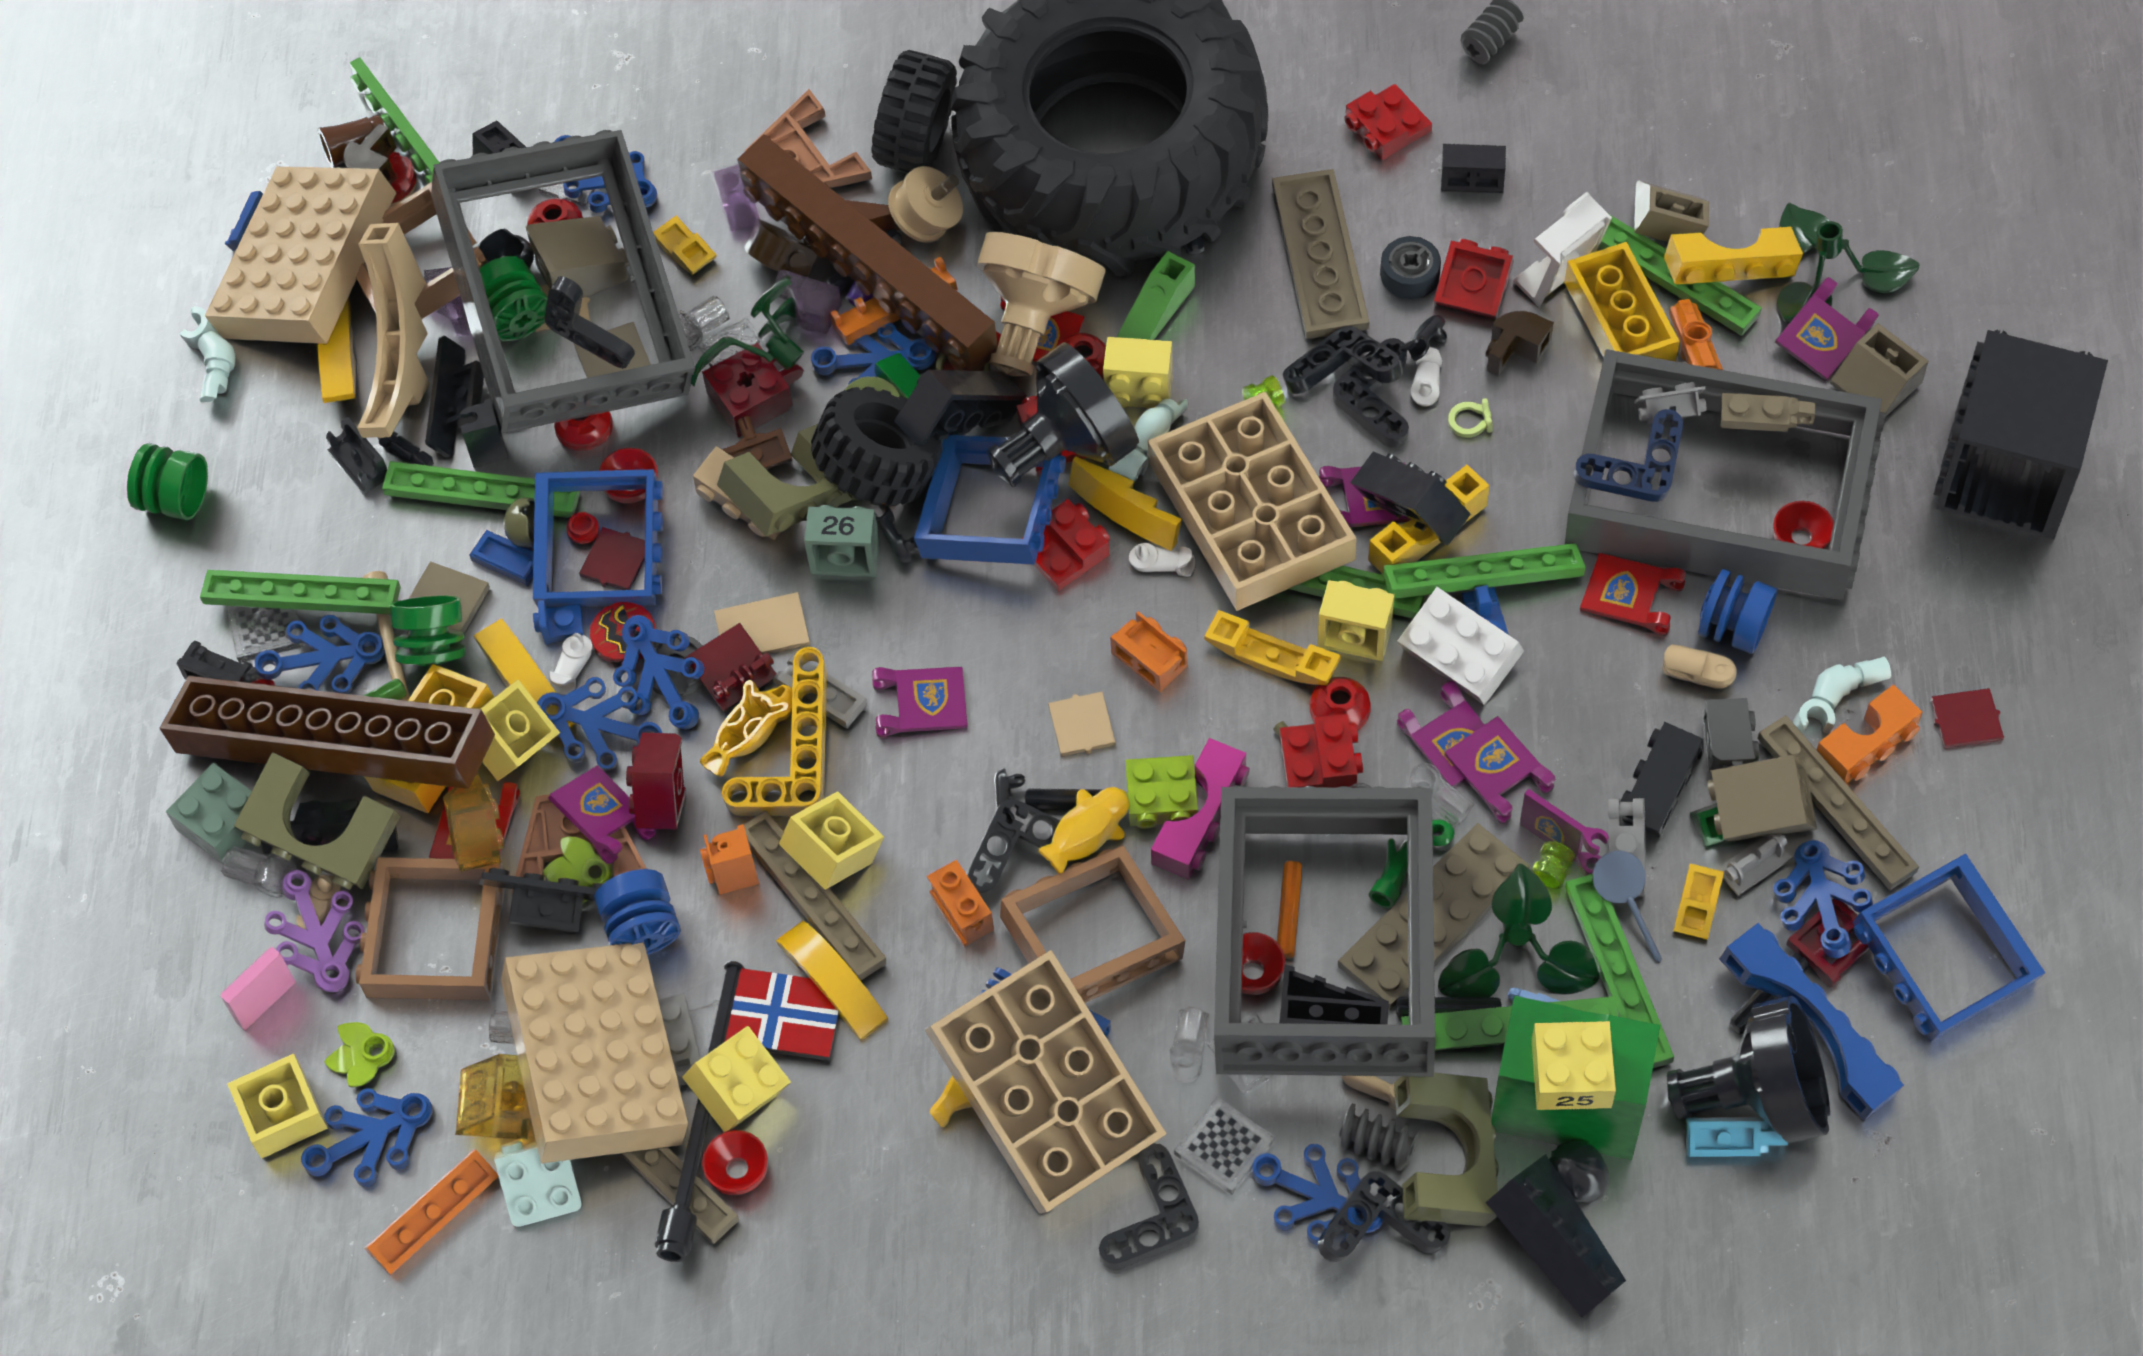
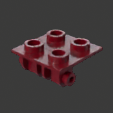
[685,623,777,711]

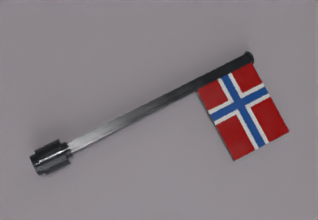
[655,961,839,1262]

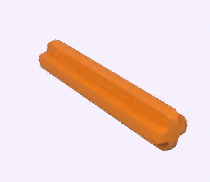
[1277,861,1302,959]

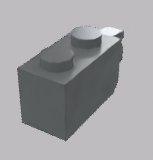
[1702,698,1760,771]

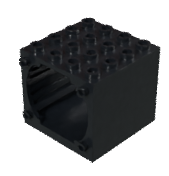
[1933,330,2108,539]

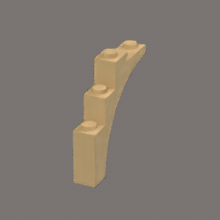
[357,223,430,438]

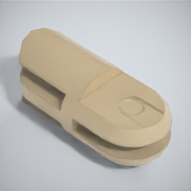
[1662,644,1736,689]

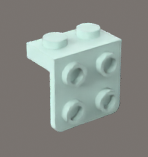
[494,1140,582,1227]

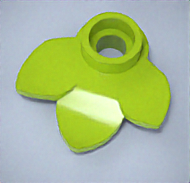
[543,836,613,903]
[324,1022,395,1087]

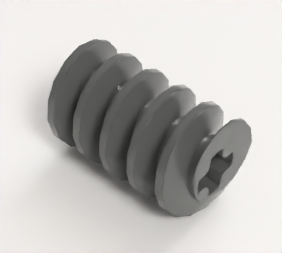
[1460,0,1524,65]
[1339,1103,1420,1171]

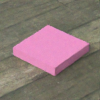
[220,947,296,1031]

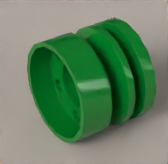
[479,256,548,341]
[127,443,208,520]
[390,595,466,666]

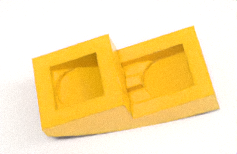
[653,215,717,275]
[1673,863,1724,940]

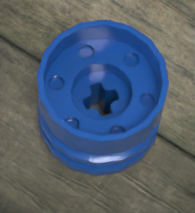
[1698,568,1778,655]
[594,869,681,955]

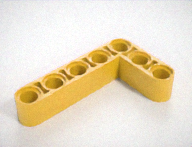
[722,647,827,816]

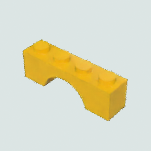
[1664,227,1803,285]
[1368,464,1490,574]

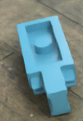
[1686,1117,1788,1157]

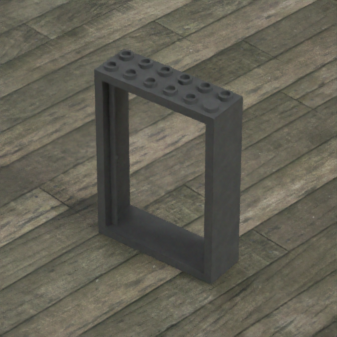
[431,130,695,434]
[1565,349,1886,600]
[1214,786,1435,1077]

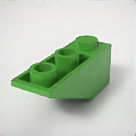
[1117,251,1195,340]

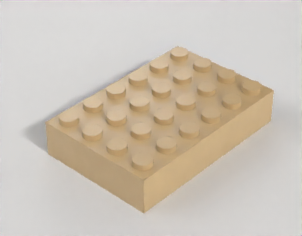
[205,166,396,344]
[1148,391,1356,611]
[501,942,688,1164]
[925,950,1167,1214]

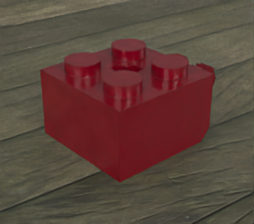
[702,342,804,438]
[626,732,686,829]

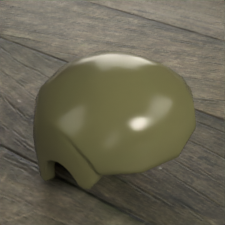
[503,497,535,548]

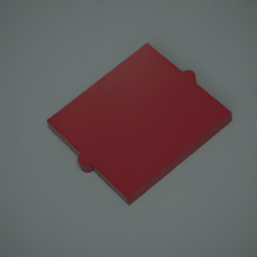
[579,527,645,590]
[1930,688,2004,749]

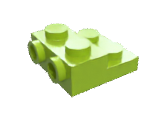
[1125,755,1198,829]

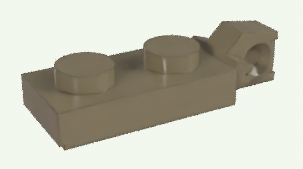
[1720,393,1815,432]

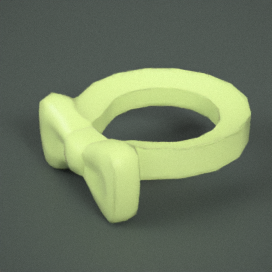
[1448,398,1493,438]

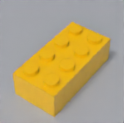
[1564,242,1680,362]
[364,664,494,813]

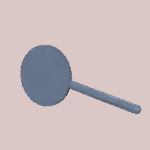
[1592,851,1662,962]

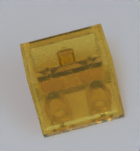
[443,773,504,872]
[455,1054,531,1140]

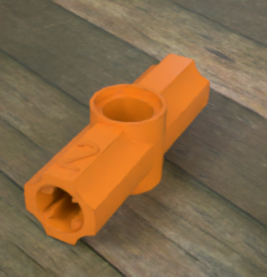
[1669,299,1723,370]

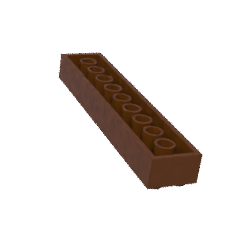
[737,134,998,371]
[159,676,495,789]

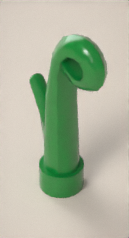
[1369,819,1455,909]

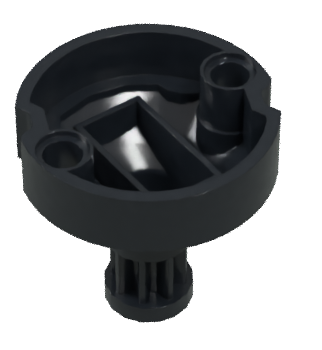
[986,342,1139,487]
[1667,996,1830,1143]

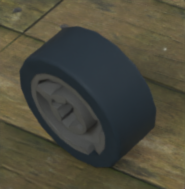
[1380,236,1441,299]

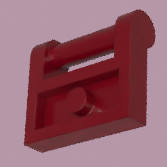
[1786,898,1870,987]

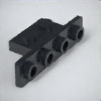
[425,336,484,458]
[261,799,399,854]
[479,868,603,933]

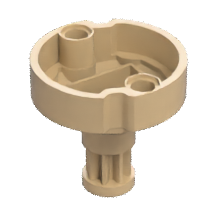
[977,232,1106,376]

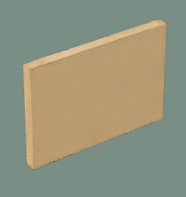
[714,592,810,654]

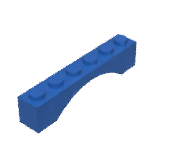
[1719,923,1904,1121]

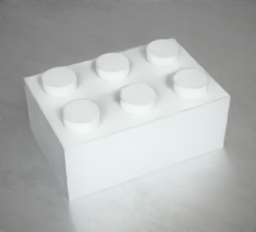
[1397,587,1524,706]

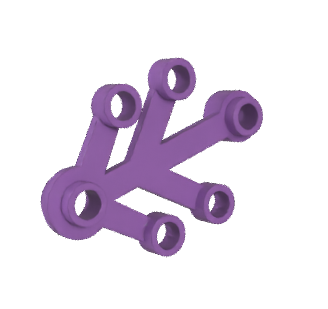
[264,870,365,992]

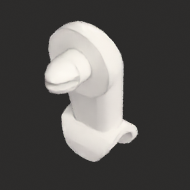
[1411,347,1443,407]
[1129,543,1196,577]
[549,633,593,696]

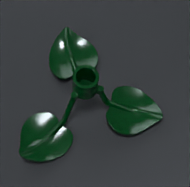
[1777,202,1920,323]
[691,275,804,387]
[1438,863,1600,997]

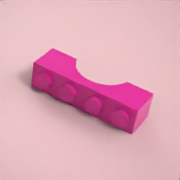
[1151,738,1250,880]

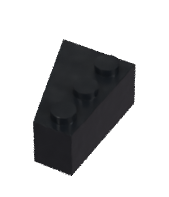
[1350,451,1471,546]
[1620,721,1704,837]
[1279,964,1389,1024]

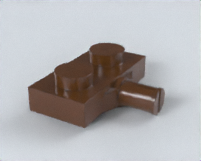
[722,416,793,470]

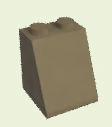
[525,216,629,298]
[1708,755,1817,842]

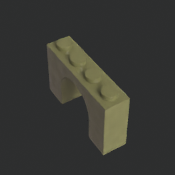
[717,424,857,536]
[234,752,401,890]
[1394,1072,1499,1227]

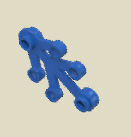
[554,135,657,213]
[811,323,936,385]
[255,615,385,694]
[613,615,704,730]
[537,677,662,772]
[1773,840,1873,958]
[301,1088,433,1187]
[1252,1144,1383,1245]

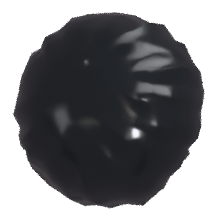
[478,228,534,269]
[1549,1140,1609,1203]

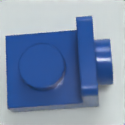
[533,600,584,644]

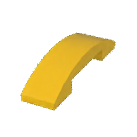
[1204,610,1341,685]
[776,920,888,1041]

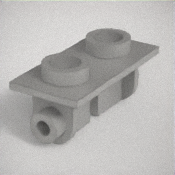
[1634,382,1707,424]
[1716,833,1792,896]

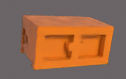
[1110,611,1188,692]
[700,824,759,895]
[927,859,994,947]

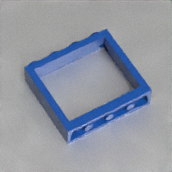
[914,435,1066,565]
[533,469,663,608]
[1852,853,2046,1042]

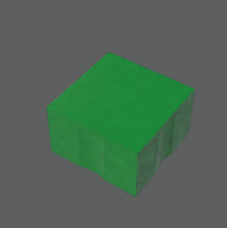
[1491,996,1660,1160]

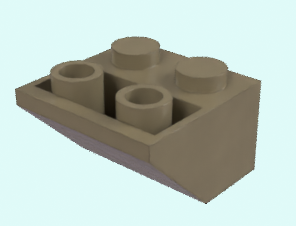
[1634,180,1709,242]
[1830,323,1929,417]

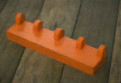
[829,257,958,346]
[364,1149,499,1275]

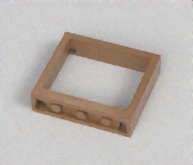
[356,182,488,319]
[1000,845,1186,1003]
[356,857,504,1001]

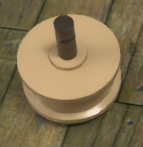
[888,166,963,243]

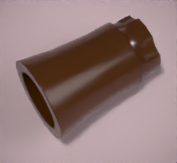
[318,115,385,168]

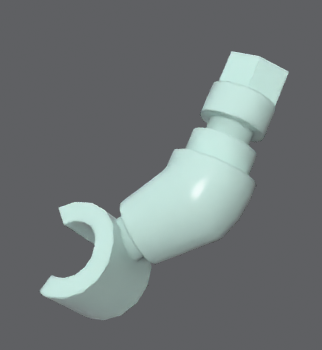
[179,306,236,402]
[1109,398,1188,482]
[1793,656,1891,734]

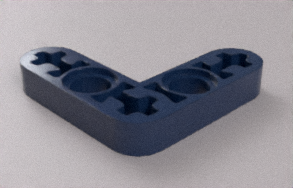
[1573,409,1683,502]

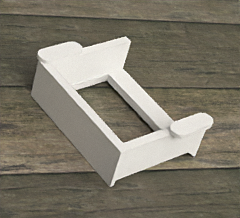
[1513,192,1612,308]

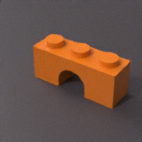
[1817,684,1923,783]

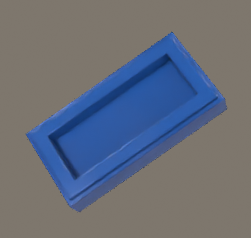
[469,530,534,586]

